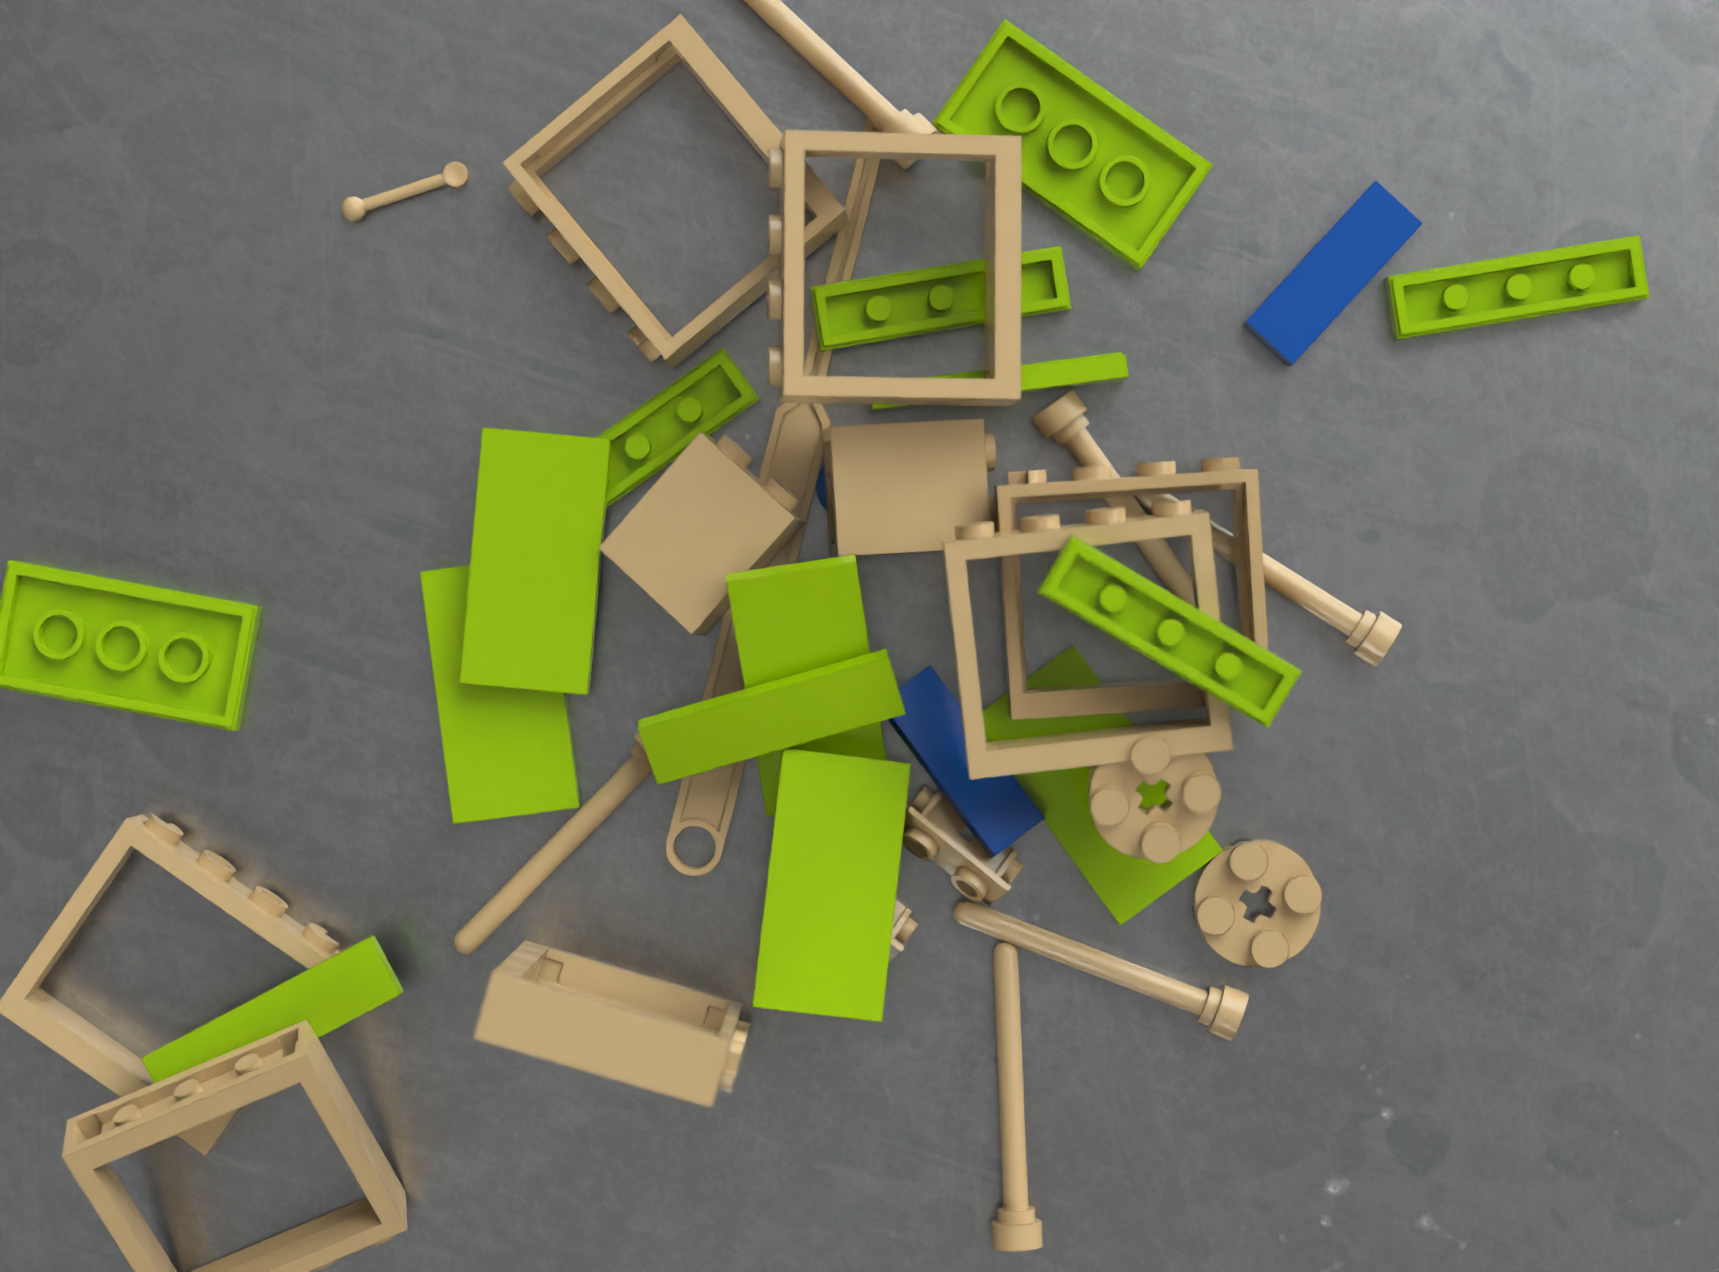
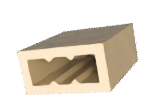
[822,418,997,558]
[599,432,806,636]

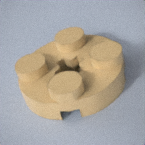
[1087,730,1221,863]
[1192,839,1322,968]

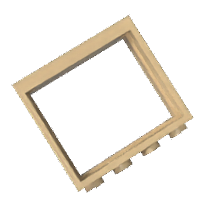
[502,14,849,368]
[766,130,1022,406]
[994,457,1269,720]
[941,499,1233,779]
[0,814,340,1156]
[473,940,750,1108]
[62,1019,408,1272]

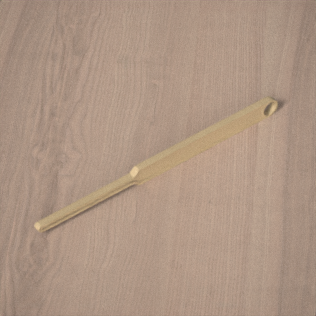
[666,117,882,876]

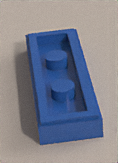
[1243,181,1423,366]
[887,665,1045,858]

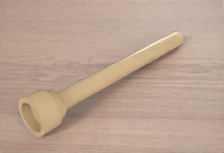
[743,0,939,169]
[1032,389,1225,625]
[1134,494,1402,667]
[453,731,654,954]
[953,900,1249,1041]
[991,941,1043,1252]

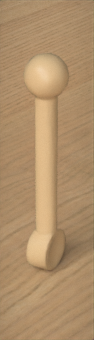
[340,162,469,222]

